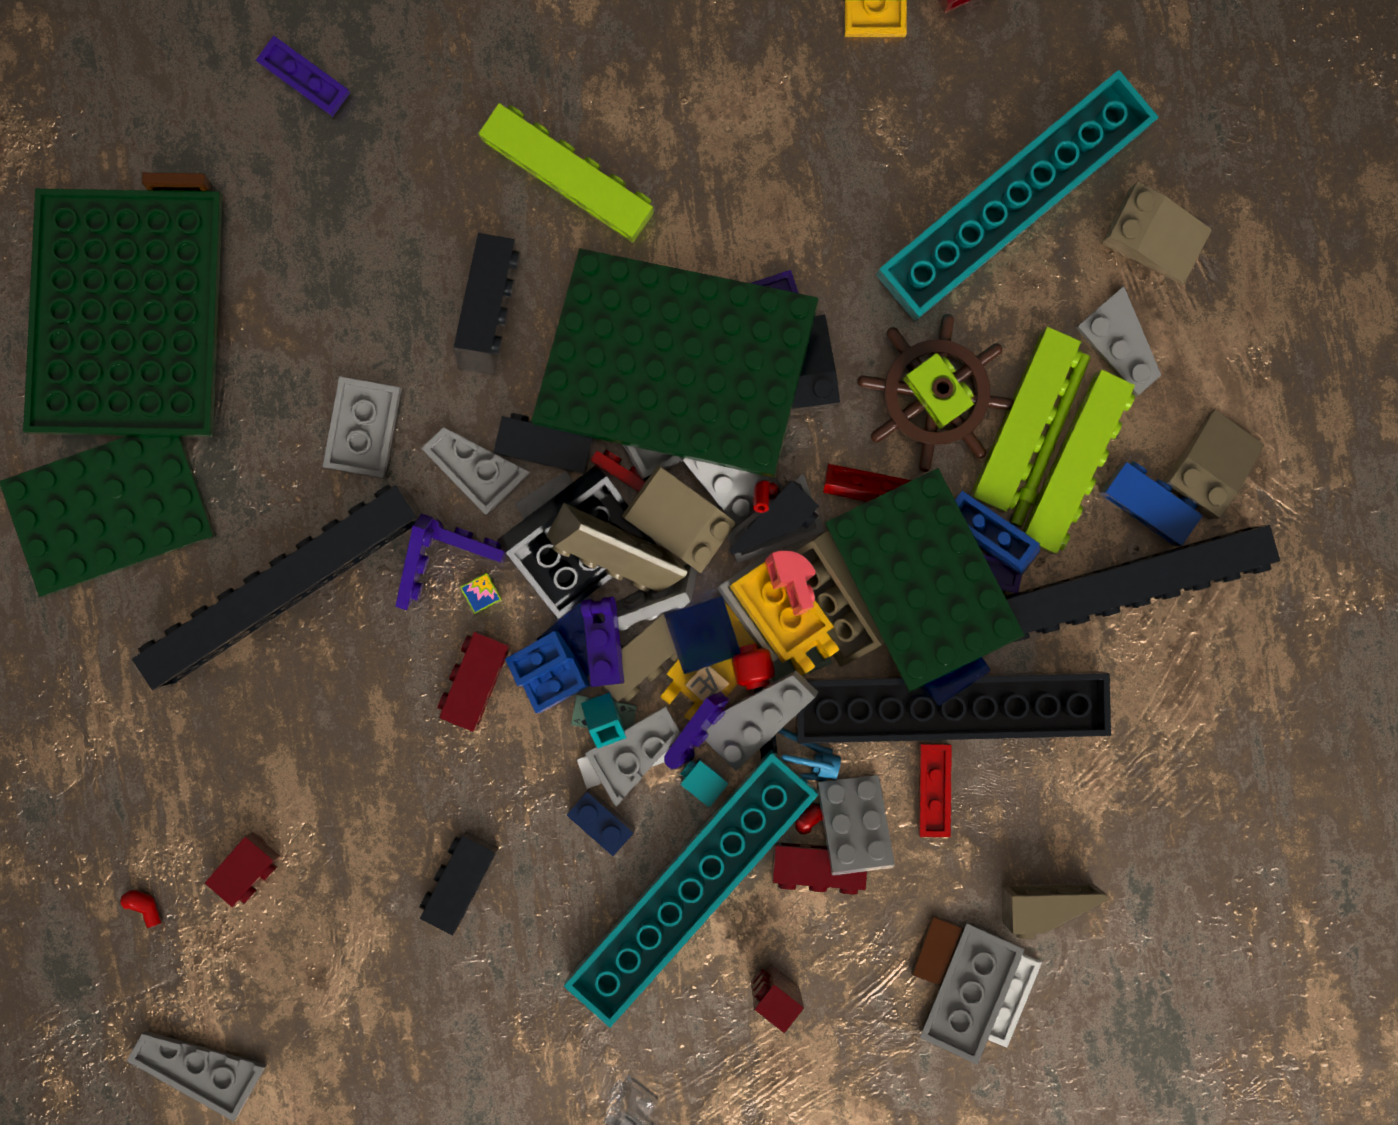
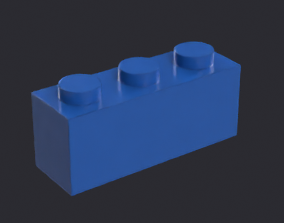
[1099,461,1203,546]
[955,491,1040,576]

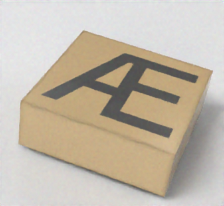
[686,663,729,702]

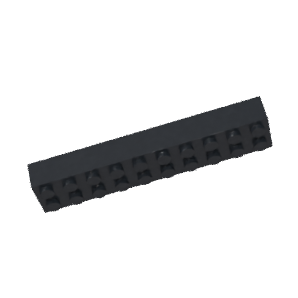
[132,484,422,691]
[1005,525,1280,642]
[796,671,1111,744]

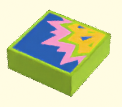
[460,573,503,614]

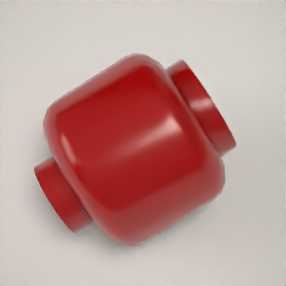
[731,643,775,690]

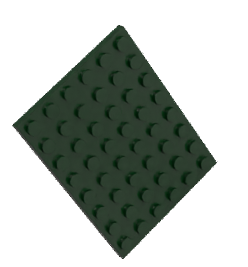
[23,188,223,437]
[531,248,819,478]

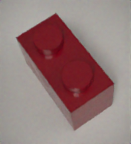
[204,832,280,908]

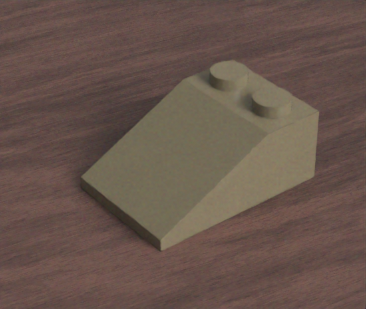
[1101,181,1212,285]
[1162,409,1264,519]
[622,465,737,573]
[1002,884,1107,939]

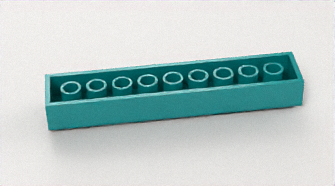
[876,70,1159,322]
[564,749,819,1028]

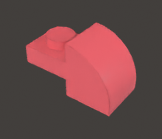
[765,551,816,616]

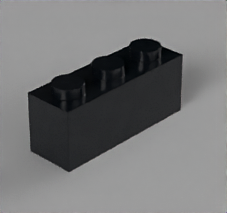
[494,413,594,474]
[419,831,499,936]

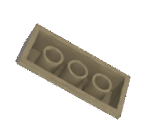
[546,503,688,593]
[794,530,884,667]

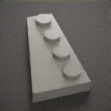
[705,671,819,770]
[127,1031,267,1122]

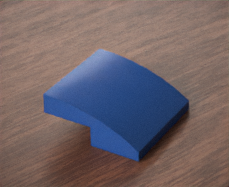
[505,631,591,714]

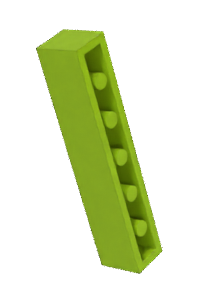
[478,103,654,243]
[970,326,1082,513]
[1022,369,1135,554]

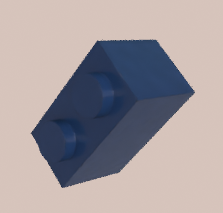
[567,788,635,856]

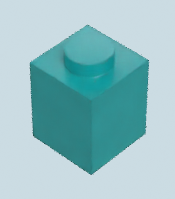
[581,692,627,749]
[680,758,729,808]

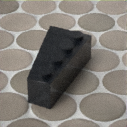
[453,233,521,375]

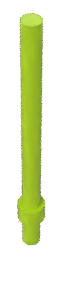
[1010,353,1091,527]

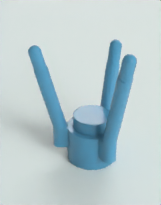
[778,728,841,782]

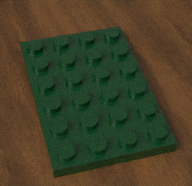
[0,436,216,597]
[825,468,1025,692]

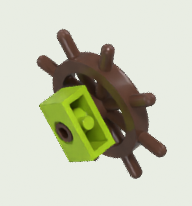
[857,314,1014,472]

